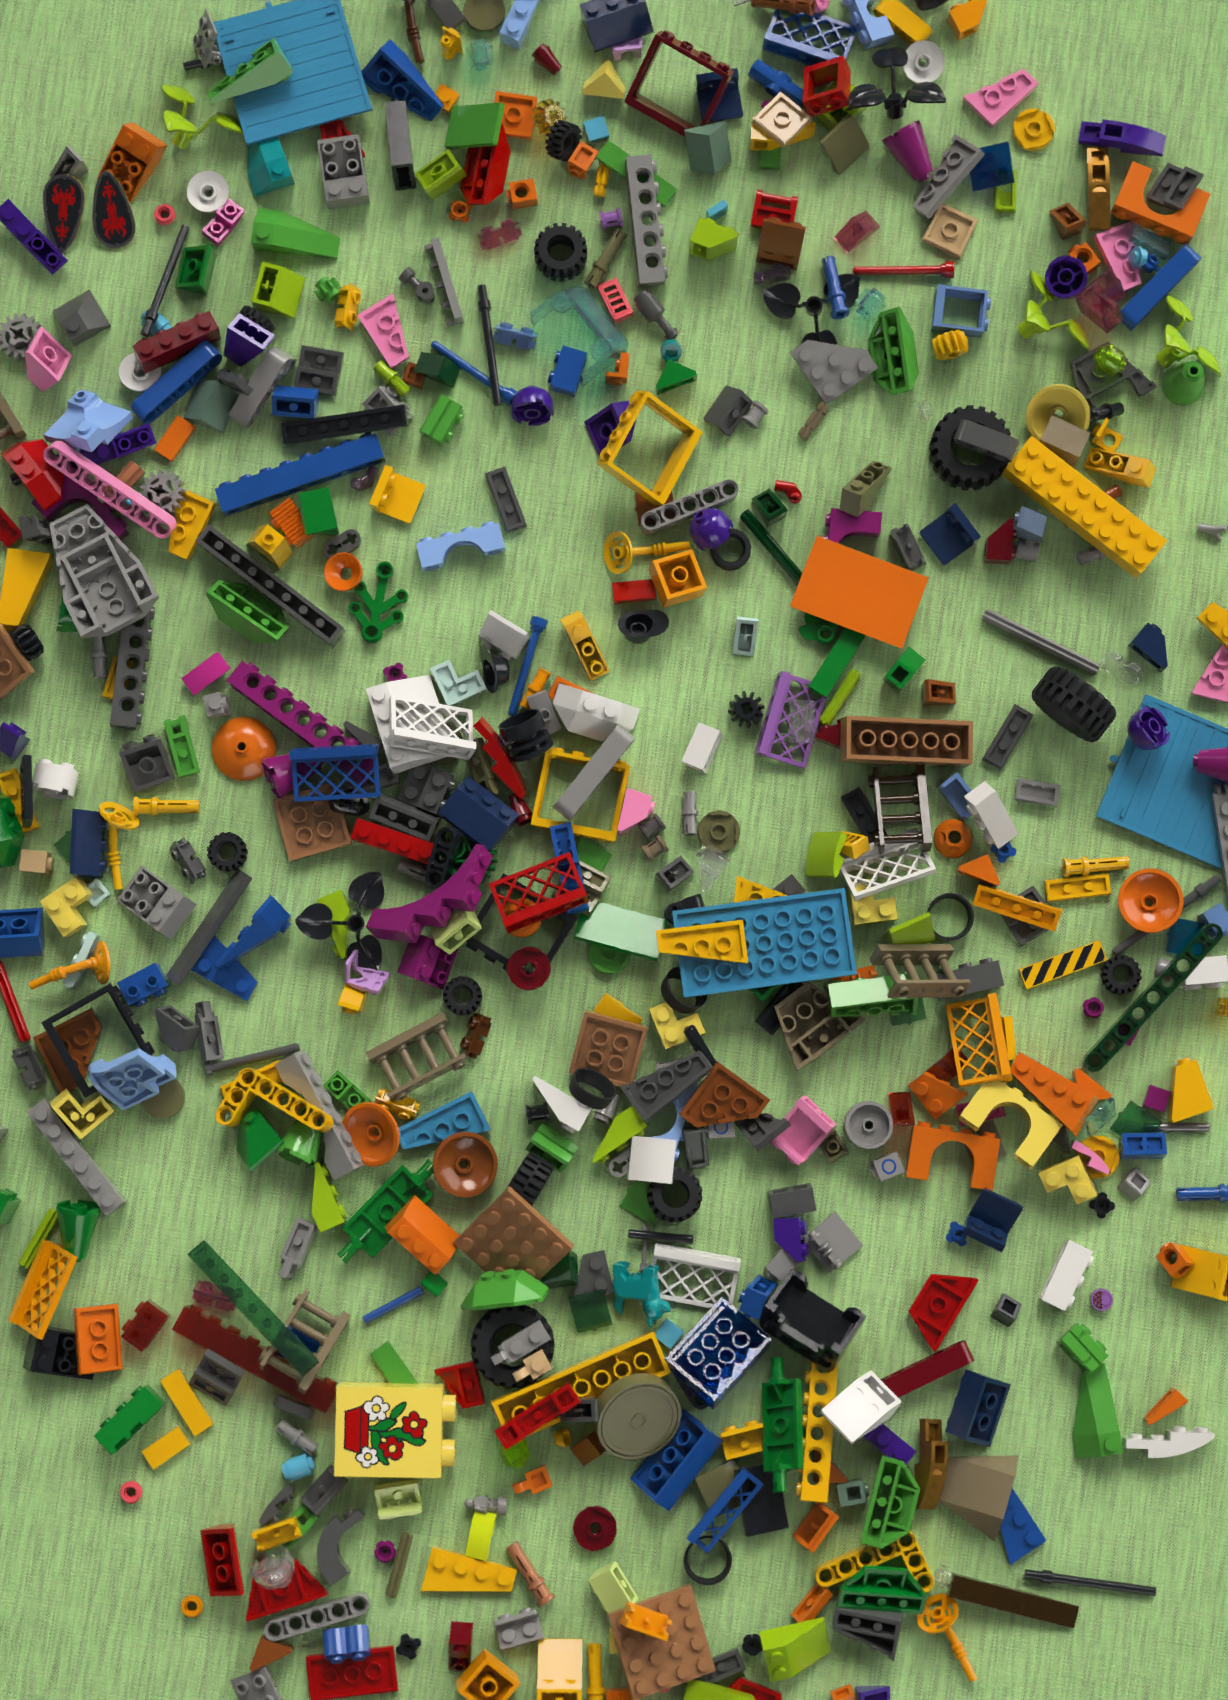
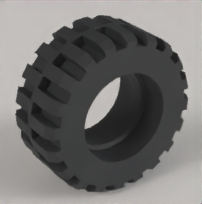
[929,405,1011,491]
[1032,666,1116,743]
[470,1304,555,1389]

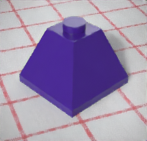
[584,401,636,458]

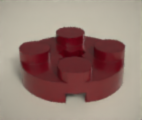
[507,947,551,991]
[573,1505,617,1551]

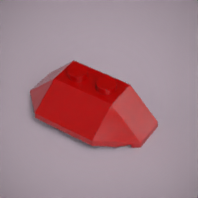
[460,123,511,205]
[0,439,65,511]

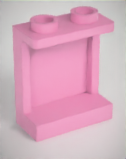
[770,1095,837,1165]

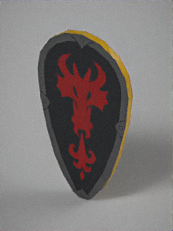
[92,171,136,248]
[43,174,85,252]

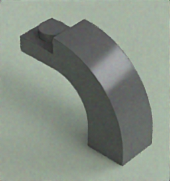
[317,1507,366,1586]

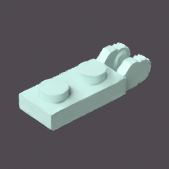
[62,931,100,989]

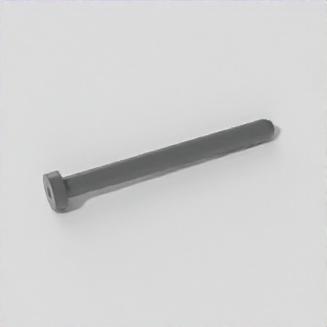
[204,1043,300,1077]

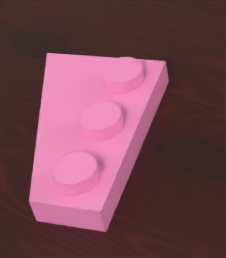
[963,69,1038,128]
[1093,221,1141,294]
[357,293,409,370]
[1191,644,1228,703]

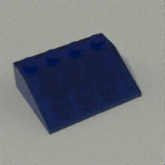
[664,1297,772,1410]

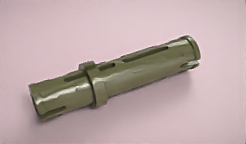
[584,229,627,289]

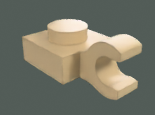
[512,1349,553,1382]

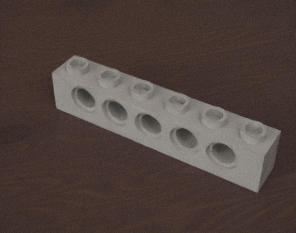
[625,154,668,287]

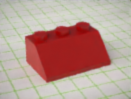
[200,1524,244,1597]

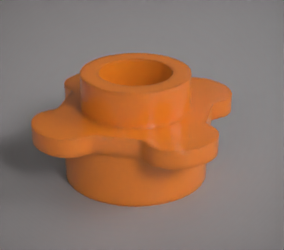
[449,200,471,223]

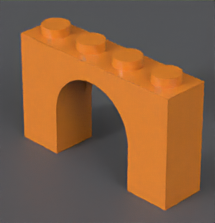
[1110,161,1210,245]
[904,1121,1000,1191]

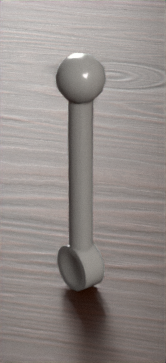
[640,1225,649,1271]

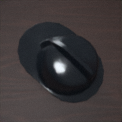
[618,610,669,644]
[479,644,510,693]

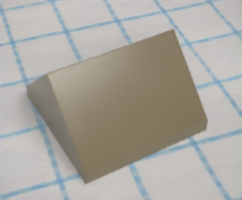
[1039,415,1090,468]

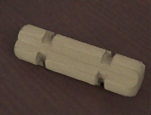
[798,402,829,440]

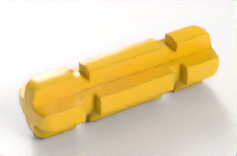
[593,161,610,197]

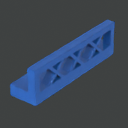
[687,1467,764,1553]

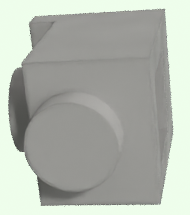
[203,692,232,720]

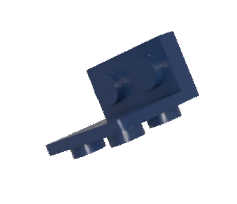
[695,68,743,123]
[919,503,981,566]
[962,1188,1023,1252]

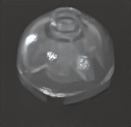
[250,1545,295,1589]

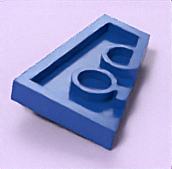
[191,935,258,1001]
[1000,1488,1047,1565]

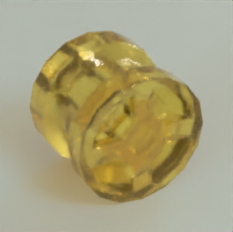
[1215,998,1228,1017]

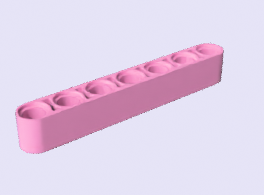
[43,441,177,539]

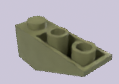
[839,461,892,517]

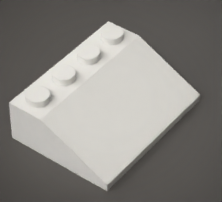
[366,675,448,774]

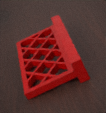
[489,852,589,934]

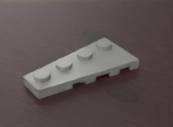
[912,134,985,219]

